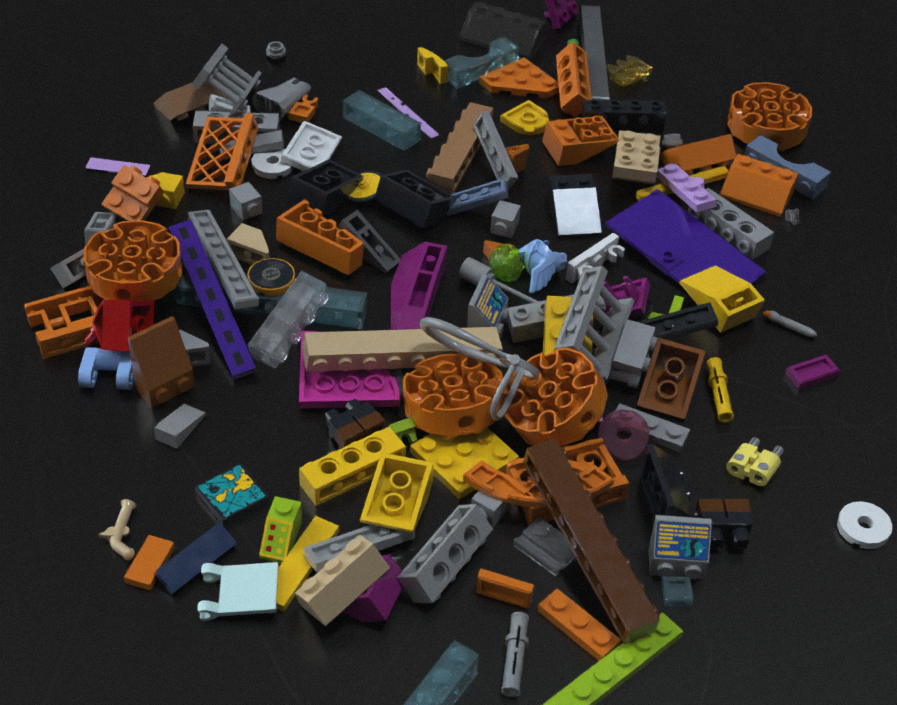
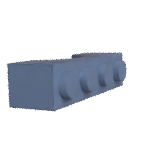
[744,135,831,200]

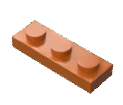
[537,589,621,661]

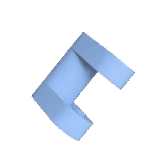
[78,347,134,390]

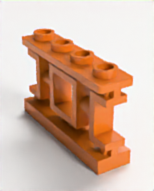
[24,286,105,359]

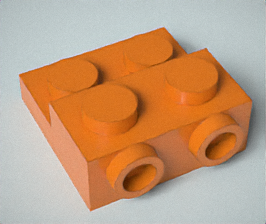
[101,165,164,221]

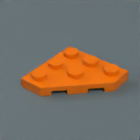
[479,58,559,98]

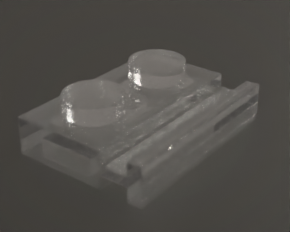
[514,517,576,576]

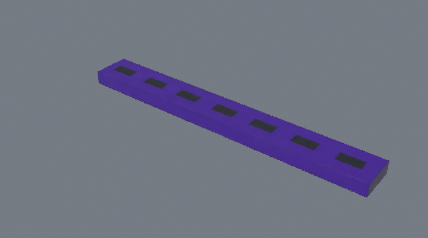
[169,219,257,380]

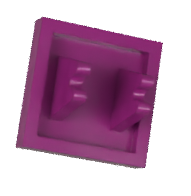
[544,0,578,29]
[603,276,650,319]

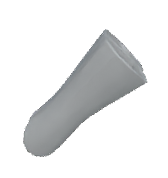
[252,78,311,122]

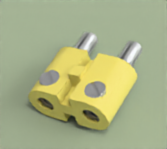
[726,437,783,486]

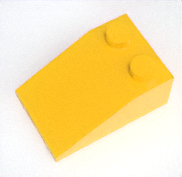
[360,452,434,533]

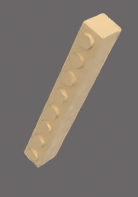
[302,327,503,372]

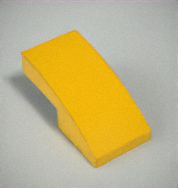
[417,47,448,84]

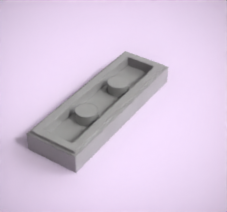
[220,130,284,160]

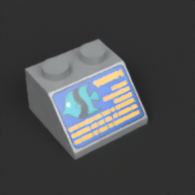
[467,274,508,338]
[648,515,712,579]

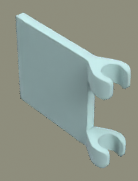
[197,562,278,621]

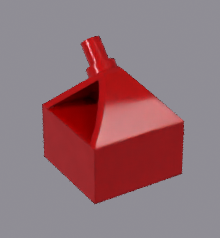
[84,299,154,351]

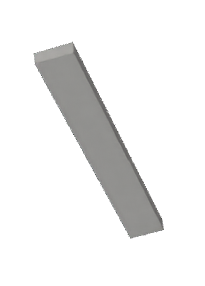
[188,210,259,309]

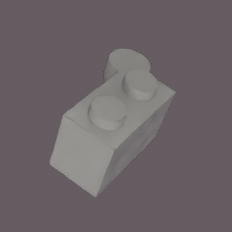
[609,319,658,389]

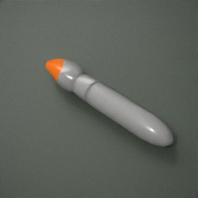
[763,311,817,338]

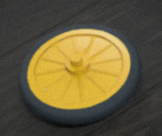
[346,171,382,204]

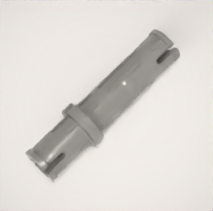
[501,612,529,697]

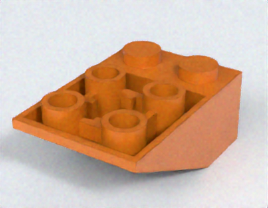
[542,116,619,166]

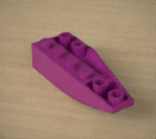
[391,242,447,330]

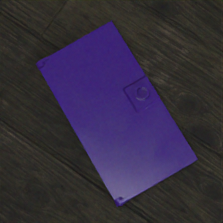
[605,189,767,285]

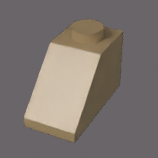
[227,223,269,265]

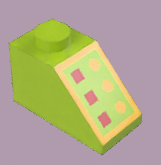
[259,496,302,564]

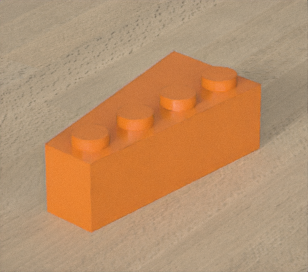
[276,199,364,275]

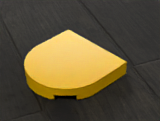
[500,100,549,135]

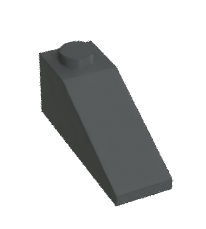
[338,210,400,274]

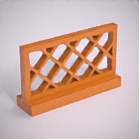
[186,113,259,190]

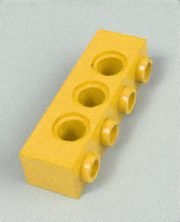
[299,427,406,506]

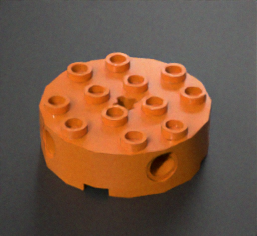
[727,82,812,151]
[83,220,182,301]
[504,348,608,447]
[403,353,504,438]

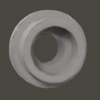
[266,42,286,59]
[662,134,683,149]

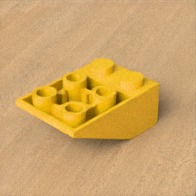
[679,265,765,333]

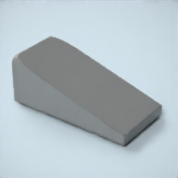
[84,212,117,244]
[154,404,206,449]

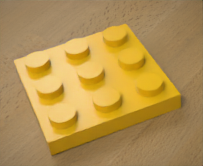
[410,427,519,500]

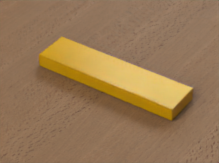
[276,516,339,612]

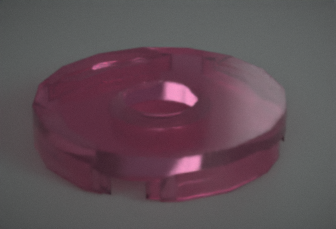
[598,409,650,460]

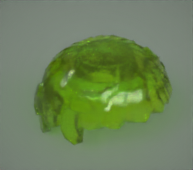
[489,243,524,282]

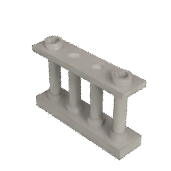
[192,44,261,114]
[554,266,635,380]

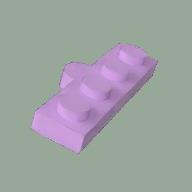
[657,164,716,213]

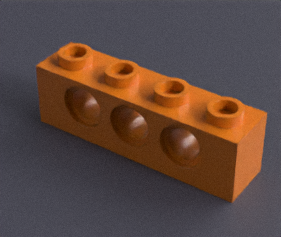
[556,41,592,117]

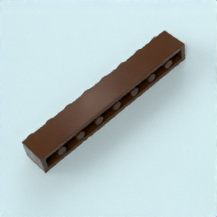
[523,439,660,644]

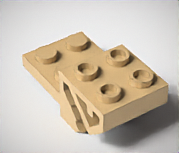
[612,130,660,185]

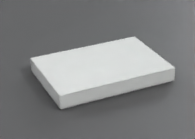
[280,121,342,171]

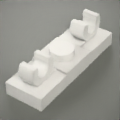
[566,233,625,283]

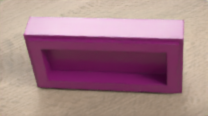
[785,355,840,389]

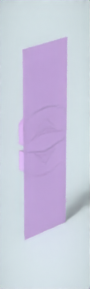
[85,158,150,176]

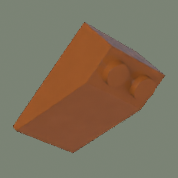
[127,316,195,408]
[637,338,706,420]

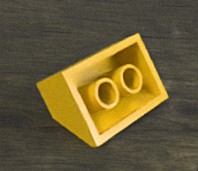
[543,296,593,355]

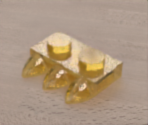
[607,56,652,87]

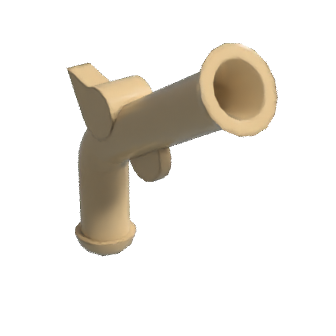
[99,499,136,561]

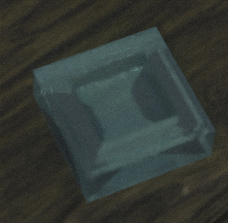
[661,577,694,605]

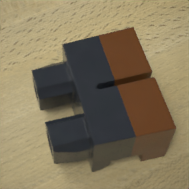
[325,398,385,449]
[696,499,753,550]

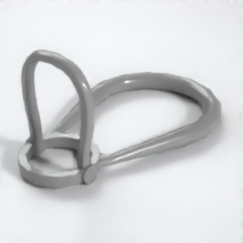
[419,317,540,421]

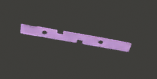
[378,87,439,138]

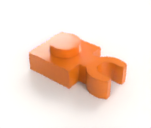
[288,95,318,123]

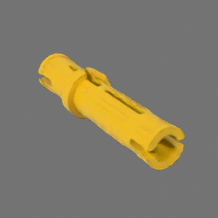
[706,357,734,423]

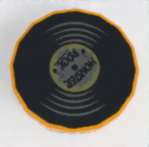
[247,258,295,296]

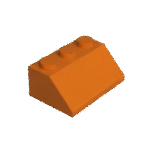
[659,134,736,175]
[720,154,799,217]

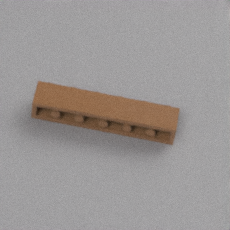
[426,102,493,194]

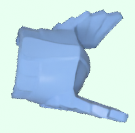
[499,239,567,293]

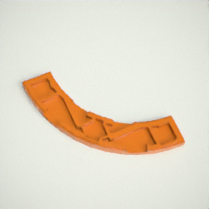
[463,460,614,508]

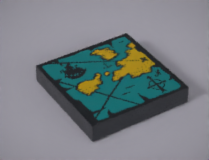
[195,463,269,526]

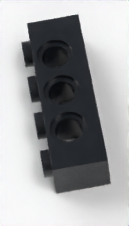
[581,99,667,133]

